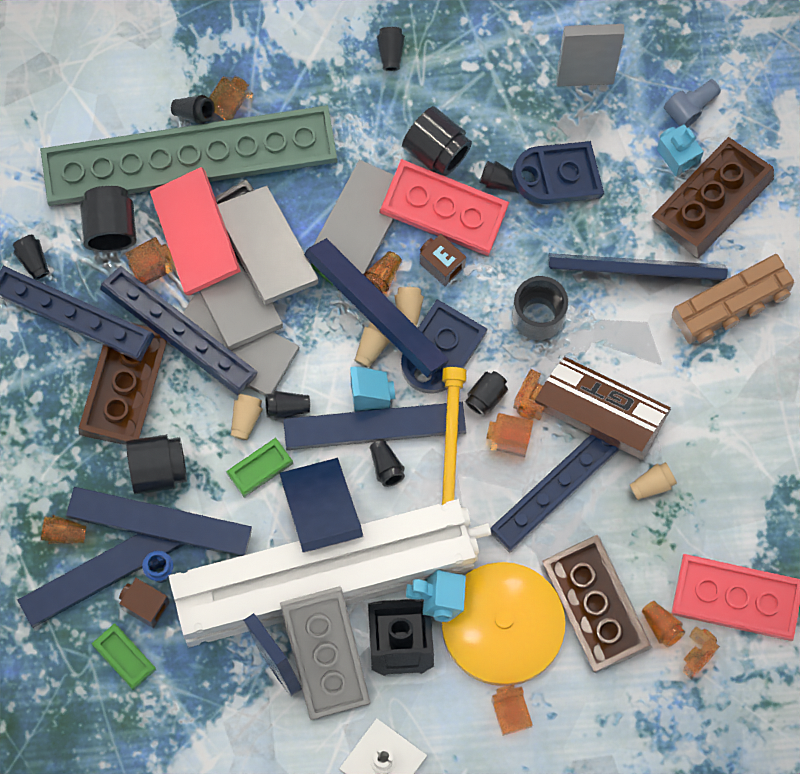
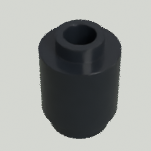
[465,371,508,416]

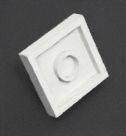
[339,718,427,774]

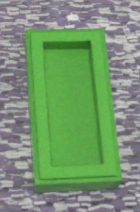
[226,437,293,497]
[91,623,156,690]

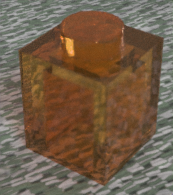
[125,237,173,285]
[486,413,533,457]

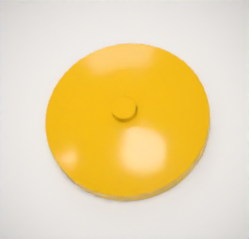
[442,562,565,686]

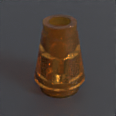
[364,251,402,293]
[41,514,87,544]
[641,601,685,647]

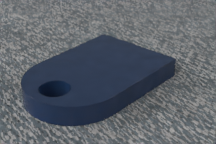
[512,141,604,204]
[401,299,488,394]
[243,613,302,696]

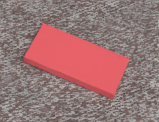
[379,159,510,256]
[150,167,241,296]
[671,554,800,641]

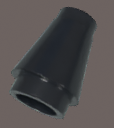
[376,27,405,71]
[171,95,215,124]
[480,161,525,194]
[12,234,50,280]
[265,390,310,420]
[369,440,405,487]

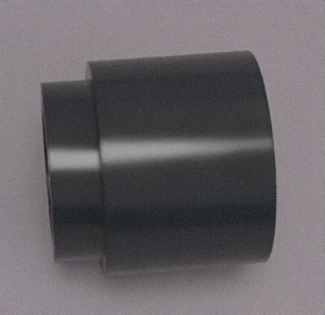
[402,106,472,176]
[80,186,137,252]
[512,276,568,340]
[126,434,187,495]

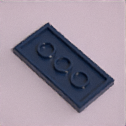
[279,457,364,552]

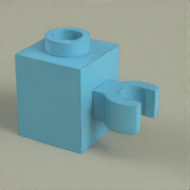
[657,124,704,177]
[406,570,466,622]

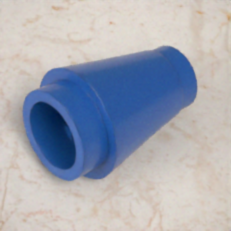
[142,551,173,583]

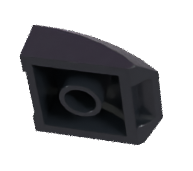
[368,599,434,676]

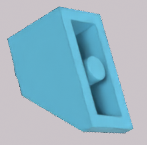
[350,366,396,412]

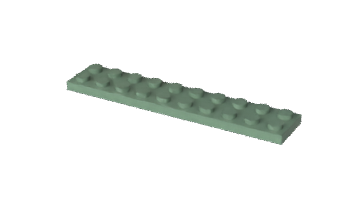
[40,105,337,206]

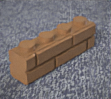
[672,254,795,344]

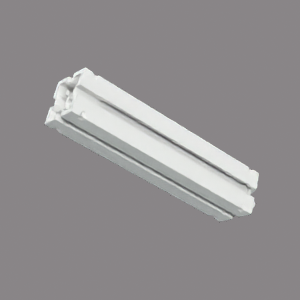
[168,499,491,648]

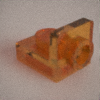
[209,75,254,120]
[513,368,544,420]
[683,626,720,680]
[491,684,533,736]

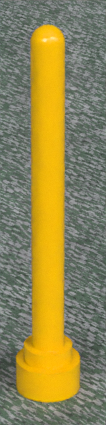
[442,367,467,505]

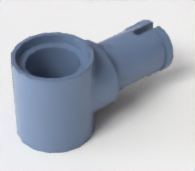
[664,79,721,128]

